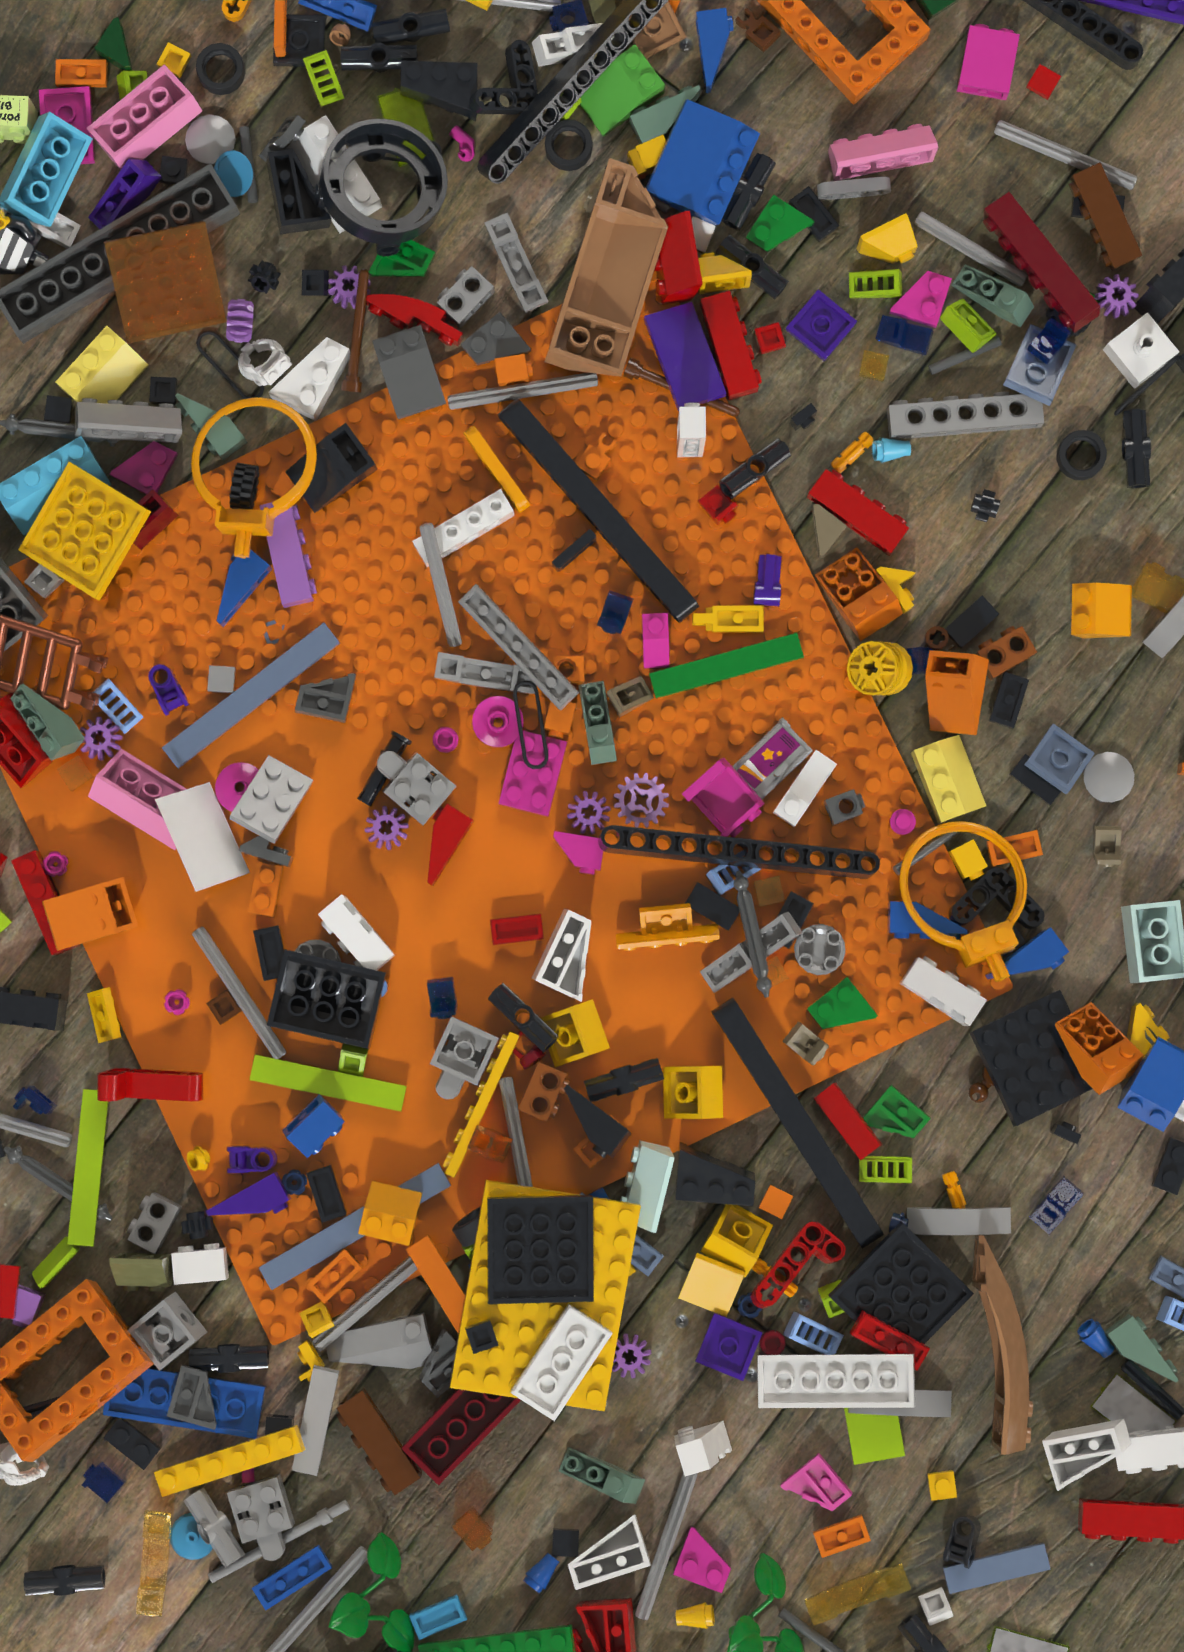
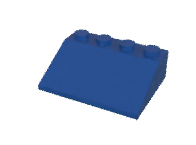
[646,99,760,225]

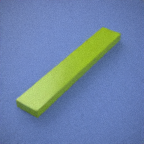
[250,1055,407,1111]
[67,1089,109,1247]

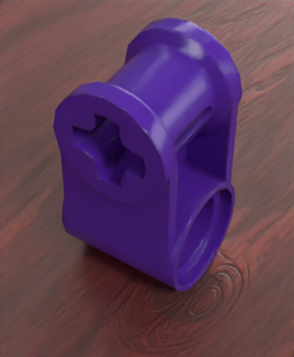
[148,664,189,716]
[227,1146,278,1173]

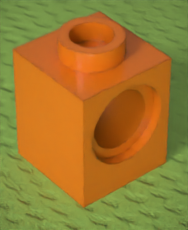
[494,354,533,387]
[552,656,585,684]
[544,701,577,739]

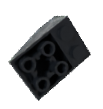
[286,423,377,513]

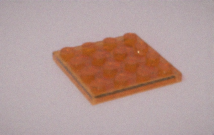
[104,221,227,344]

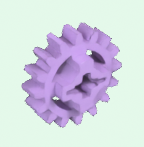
[614,773,669,828]

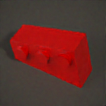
[576,1598,636,1652]

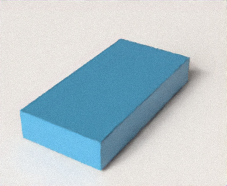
[409,1594,467,1640]

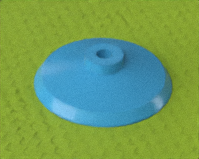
[214,150,253,197]
[170,1513,213,1560]

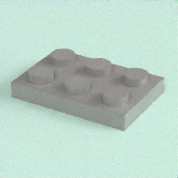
[230,755,313,844]

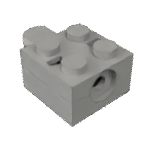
[377,751,456,825]
[430,1017,499,1099]
[128,1291,207,1371]
[227,1474,295,1561]

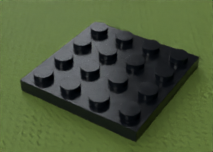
[969,990,1093,1127]
[487,1195,594,1304]
[828,1221,974,1344]

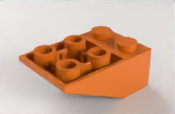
[815,547,903,642]
[925,650,989,735]
[42,877,138,951]
[1055,1002,1144,1095]

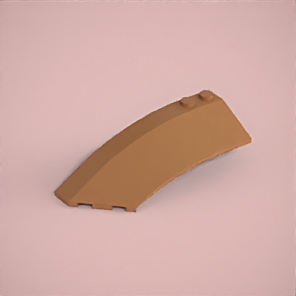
[544,158,668,377]
[972,1235,1033,1455]

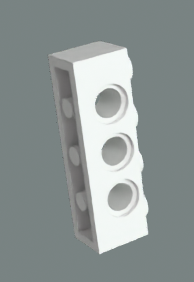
[677,403,706,457]
[412,489,515,567]

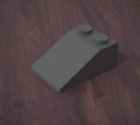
[372,325,446,420]

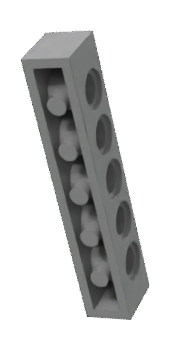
[887,392,1044,440]

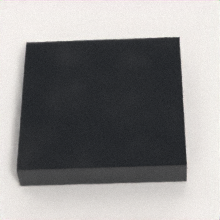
[273,14,326,67]

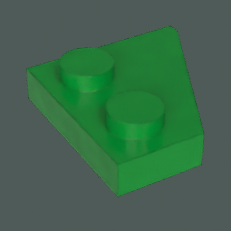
[746,194,815,252]
[369,240,436,277]
[807,977,878,1029]
[863,1084,931,1138]

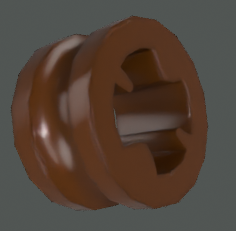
[925,626,949,650]

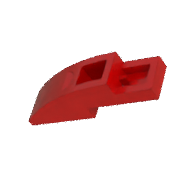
[366,294,464,347]

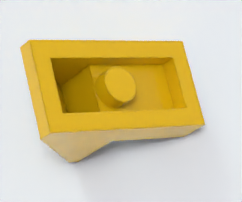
[876,566,916,614]

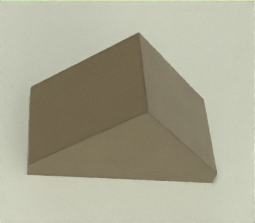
[812,504,847,559]
[607,676,654,718]

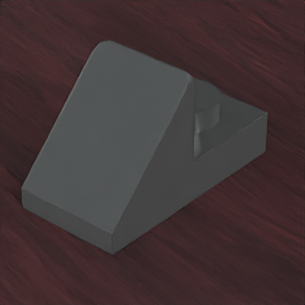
[239,836,293,868]

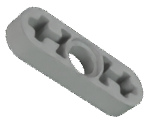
[817,177,891,200]

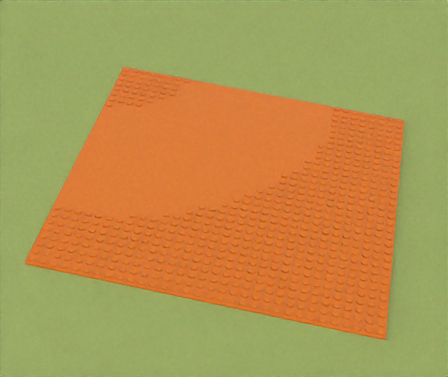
[0,271,1013,1345]

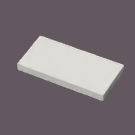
[510,1303,613,1421]

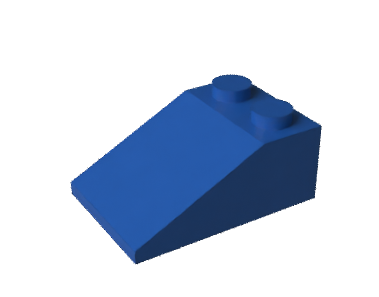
[1117,1037,1184,1132]

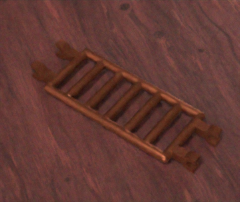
[0,614,108,711]

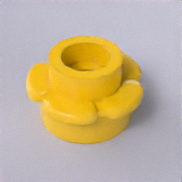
[187,1146,210,1171]

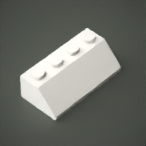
[286,115,382,234]

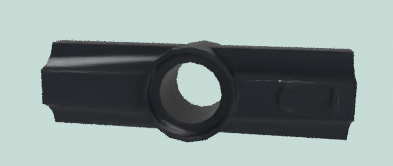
[372,8,450,45]
[340,43,418,73]
[721,153,776,231]
[715,234,789,300]
[1122,409,1151,489]
[718,438,791,500]
[488,983,559,1053]
[584,1058,664,1102]
[189,1344,269,1373]
[23,1565,106,1596]
[898,1613,948,1652]

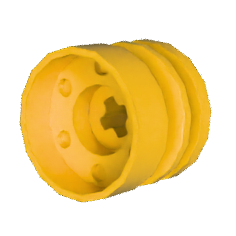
[847,641,913,695]

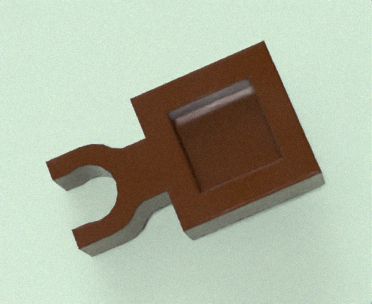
[735,8,781,53]

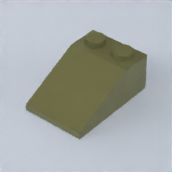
[109,1252,173,1292]

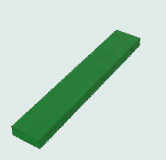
[649,633,804,699]

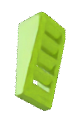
[303,50,345,107]
[849,269,903,298]
[859,1156,912,1183]

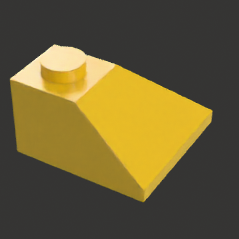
[856,213,918,264]
[698,253,752,294]

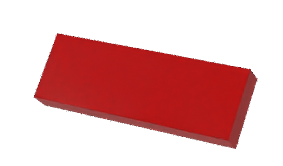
[814,1082,882,1161]
[850,1310,930,1371]

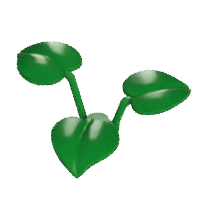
[328,1532,414,1652]
[727,1553,804,1652]

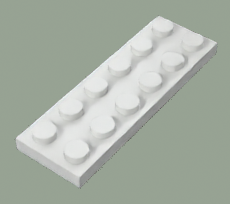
[758,1354,915,1408]

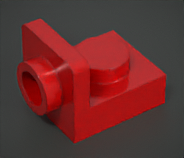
[698,484,738,525]

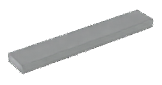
[458,584,579,710]

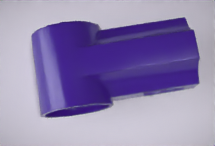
[753,554,782,607]

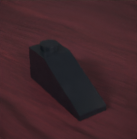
[564,1085,632,1158]

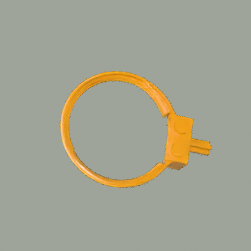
[191,398,317,559]
[899,821,1027,982]

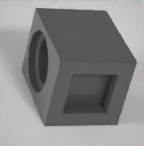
[823,789,865,826]

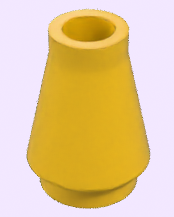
[676,1602,715,1629]

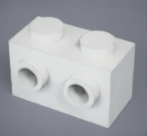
[171,1243,229,1285]

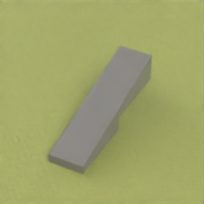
[700,911,803,993]
[292,1365,339,1476]

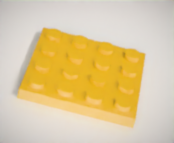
[18,462,151,601]

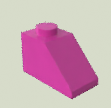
[642,613,669,669]
[553,831,603,875]

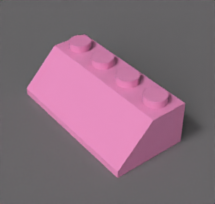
[86,64,202,170]
[828,124,938,181]
[88,749,186,850]

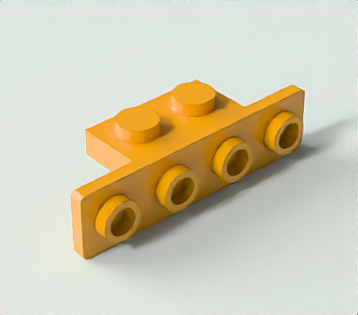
[616,903,720,951]

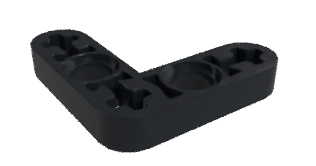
[469,40,538,115]
[948,867,1045,929]

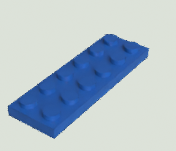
[103,1368,266,1439]

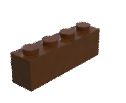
[1069,162,1142,271]
[336,1388,422,1496]

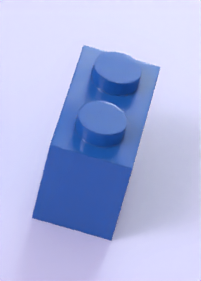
[282,1094,345,1158]

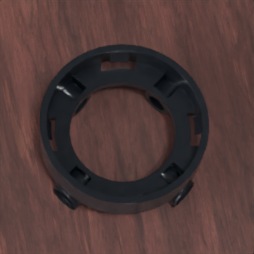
[315,119,448,256]

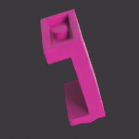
[956,24,1020,100]
[682,757,765,838]

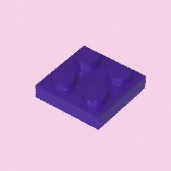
[785,289,857,362]
[695,1313,762,1381]

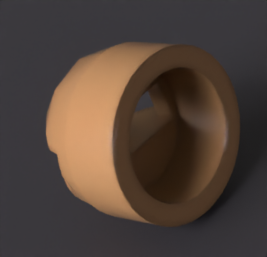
[329,23,351,46]

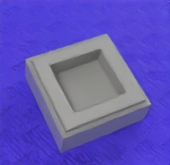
[207,665,236,693]

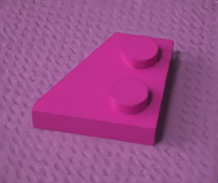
[889,271,952,328]
[110,441,178,495]
[780,1453,852,1511]
[673,1526,731,1593]

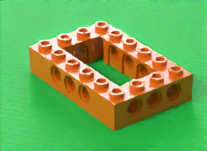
[756,0,931,105]
[0,1279,154,1462]

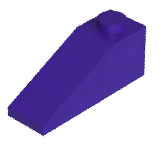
[88,158,162,229]
[206,1172,292,1216]

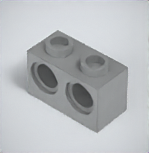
[437,266,495,329]
[127,1192,182,1254]

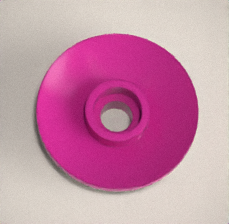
[472,696,524,747]
[215,762,259,812]

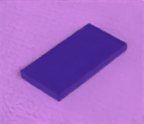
[644,302,727,411]

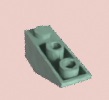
[630,85,701,145]
[952,264,1034,327]
[175,393,248,461]
[578,681,617,765]
[10,684,85,761]
[1104,1314,1179,1382]
[559,1447,645,1504]

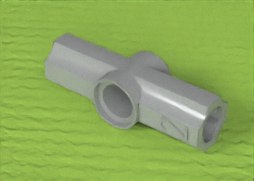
[184,1488,245,1567]

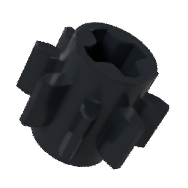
[248,260,281,294]
[970,489,1001,523]
[181,1210,214,1240]

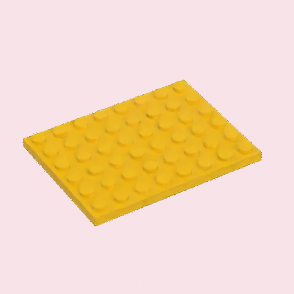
[450,1180,641,1411]

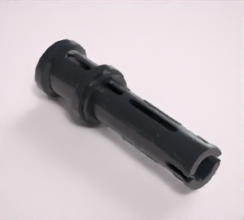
[357,730,412,806]

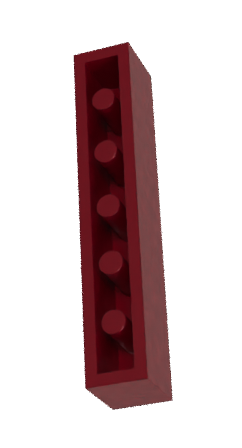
[983,192,1100,333]

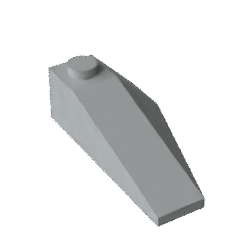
[326,1312,433,1369]

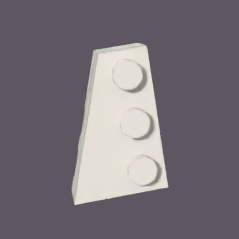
[268,337,350,421]
[318,894,395,970]
[531,909,591,1002]
[900,956,987,1026]
[1042,1419,1132,1491]
[674,1421,732,1477]
[1116,1425,1184,1474]
[568,1514,651,1590]

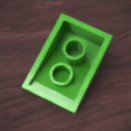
[579,44,665,137]

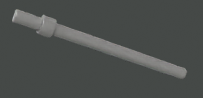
[208,1500,350,1583]

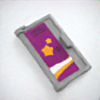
[732,718,813,799]

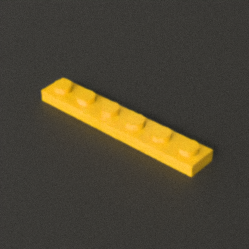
[443,1031,520,1178]
[154,1425,306,1497]

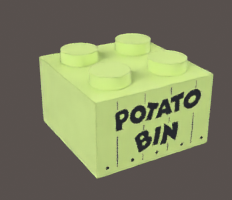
[0,95,38,144]

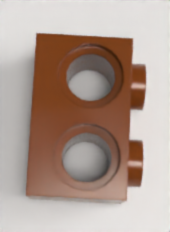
[976,626,1037,681]
[518,1062,570,1122]

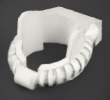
[238,339,292,386]
[0,1442,49,1486]

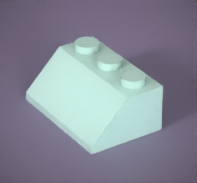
[1121,900,1184,983]
[620,1140,675,1233]

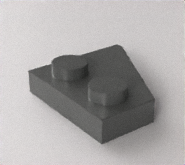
[258,115,306,162]
[461,312,531,365]
[295,673,356,723]
[420,1327,457,1398]
[167,1365,217,1430]

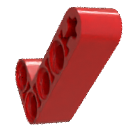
[97,1068,203,1101]
[751,1222,846,1308]

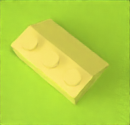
[56,326,149,404]
[911,735,986,824]

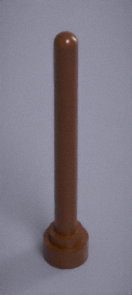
[341,269,369,393]
[623,357,740,417]

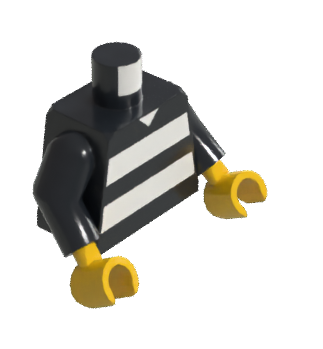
[0,209,49,275]

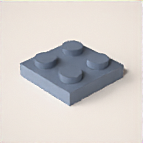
[1024,724,1095,794]

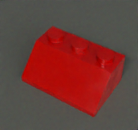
[654,211,703,304]
[0,693,53,788]

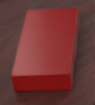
[490,914,544,945]
[0,1264,21,1319]

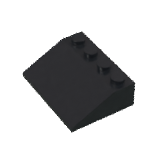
[267,949,386,1049]

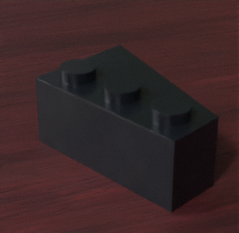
[400,61,477,121]
[266,149,332,235]
[1134,249,1184,324]
[0,986,68,1031]
[675,1142,756,1206]

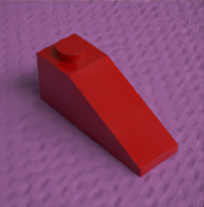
[427,804,474,886]

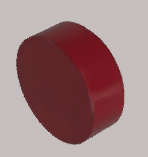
[519,1047,546,1070]
[759,1329,786,1355]

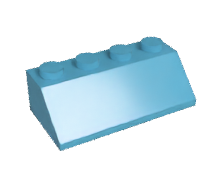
[0,111,93,227]
[0,436,112,536]

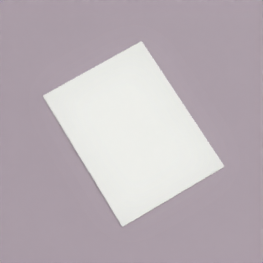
[155,782,250,892]

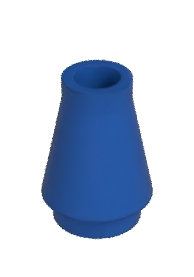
[1077,1319,1115,1358]
[523,1553,560,1593]

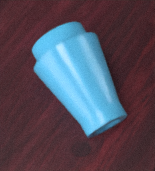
[872,438,911,463]

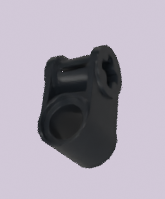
[943,1515,981,1569]

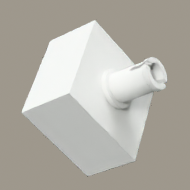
[1103,312,1179,389]

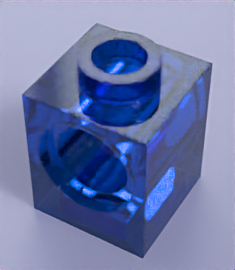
[549,0,588,32]

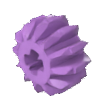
[328,265,371,309]
[1094,274,1139,319]
[226,299,254,343]
[80,717,123,761]
[567,791,611,834]
[365,806,409,850]
[612,1334,651,1378]

